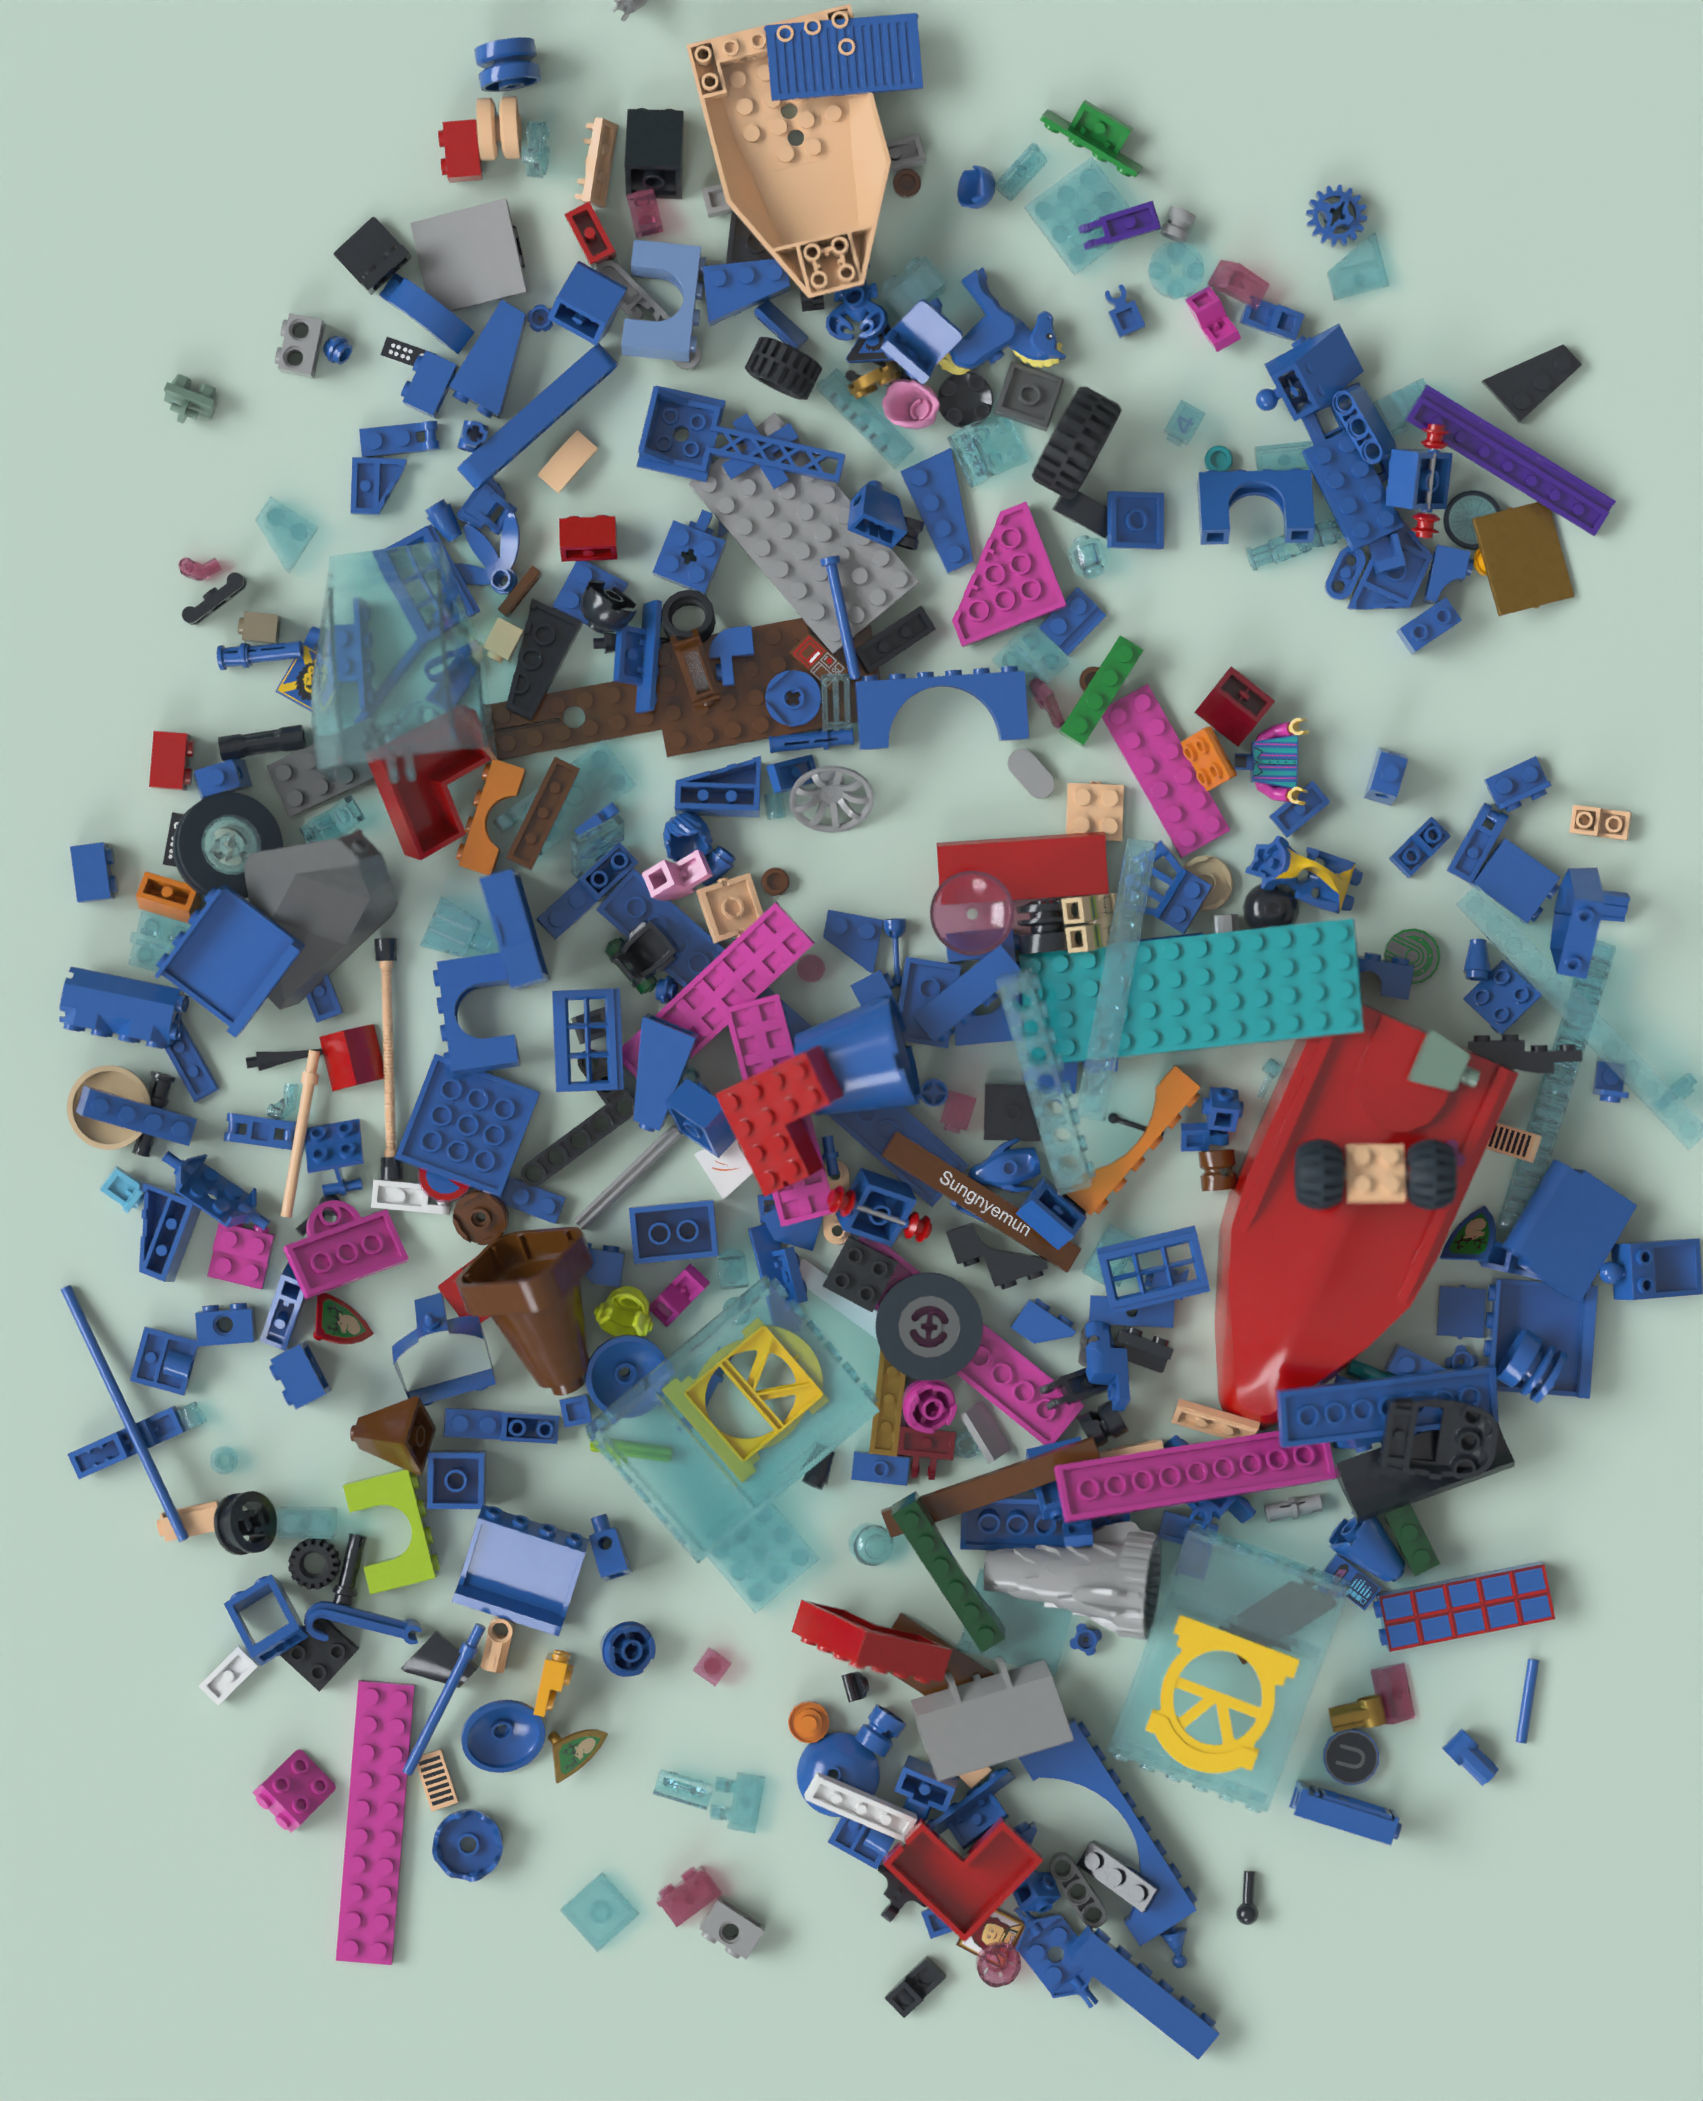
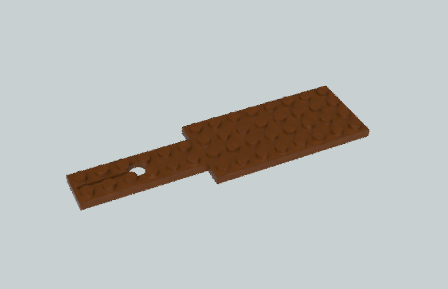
[486,618,881,760]

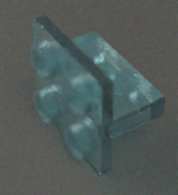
[992,622,1069,700]
[128,911,191,972]

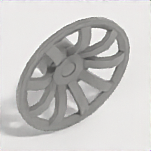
[789,766,874,833]

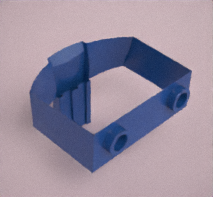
[1550,868,1630,979]
[392,1293,496,1406]

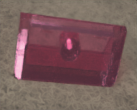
[1371,1663,1415,1724]

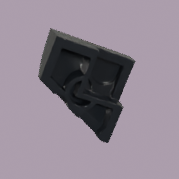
[401,1630,478,1688]

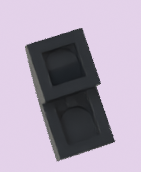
[1052,491,1107,538]
[885,1955,947,2018]

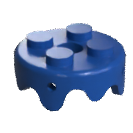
[432,1809,504,1882]

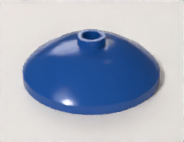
[585,1335,669,1418]
[461,1700,545,1773]
[797,1732,880,1817]

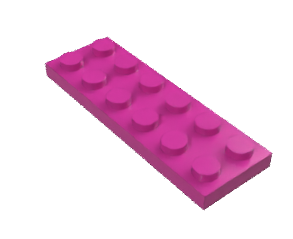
[1101,684,1230,858]

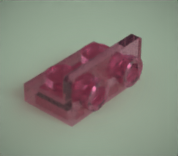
[656,1866,722,1927]

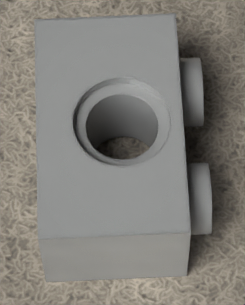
[699,1896,765,1959]

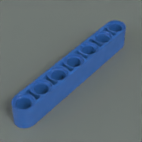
[457,343,618,491]

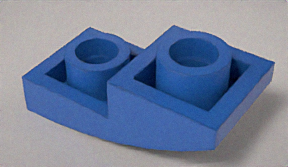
[1388,816,1451,878]

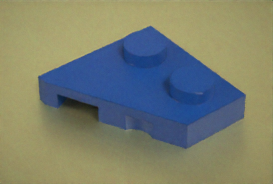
[350,457,407,515]

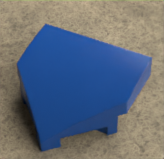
[761,1208,823,1251]

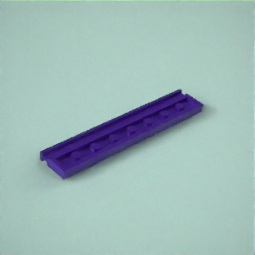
[1405,385,1616,536]

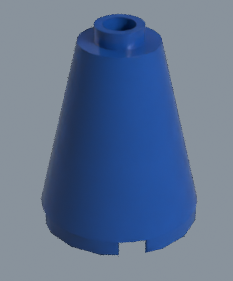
[1329,1512,1405,1582]

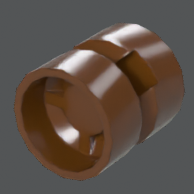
[1198,1149,1237,1191]

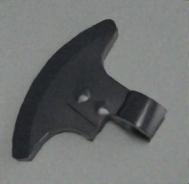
[877,1864,927,1922]

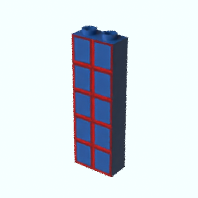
[1373,1561,1555,1652]

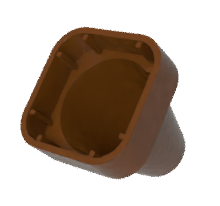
[455,1227,594,1396]

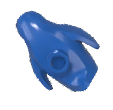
[968,1138,1041,1193]

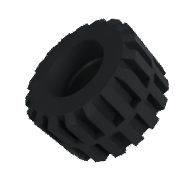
[744,337,822,400]

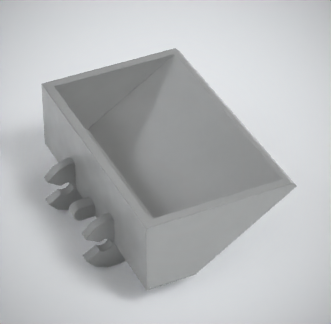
[911,1656,1074,1782]

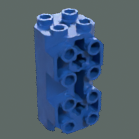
[59,967,190,1049]

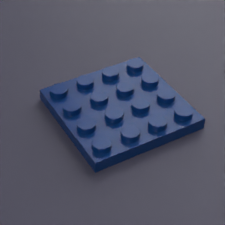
[395,1054,540,1198]

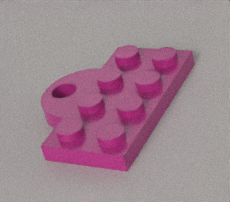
[283,1200,409,1299]

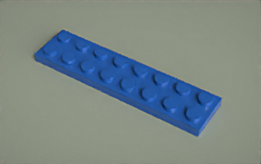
[1277,1365,1499,1448]

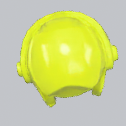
[594,1286,654,1337]

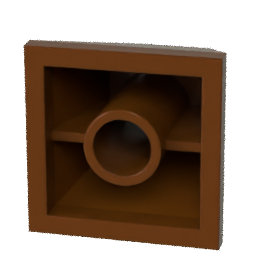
[350,1397,436,1475]

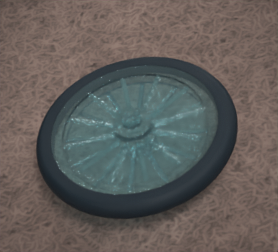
[1443,490,1501,550]

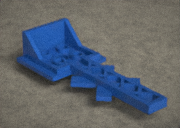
[637,385,846,490]

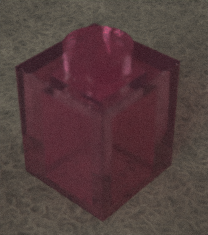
[939,1090,977,1134]

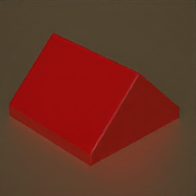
[319,1024,385,1091]

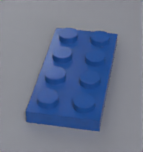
[1302,431,1403,552]

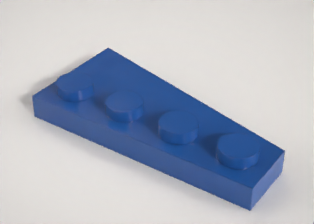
[900,448,973,574]

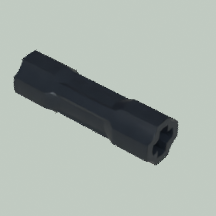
[218,725,306,761]

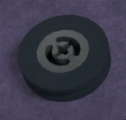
[875,1272,983,1380]

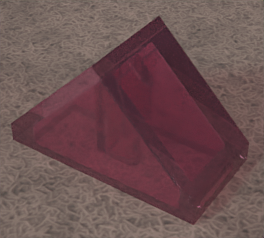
[1207,260,1270,309]

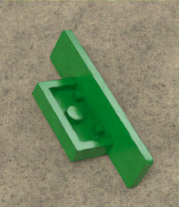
[1040,100,1143,177]

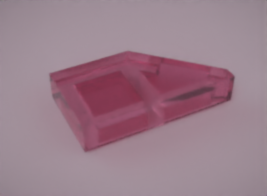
[1029,677,1065,728]

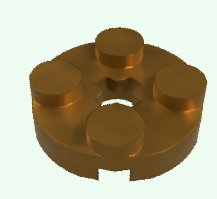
[847,361,902,400]

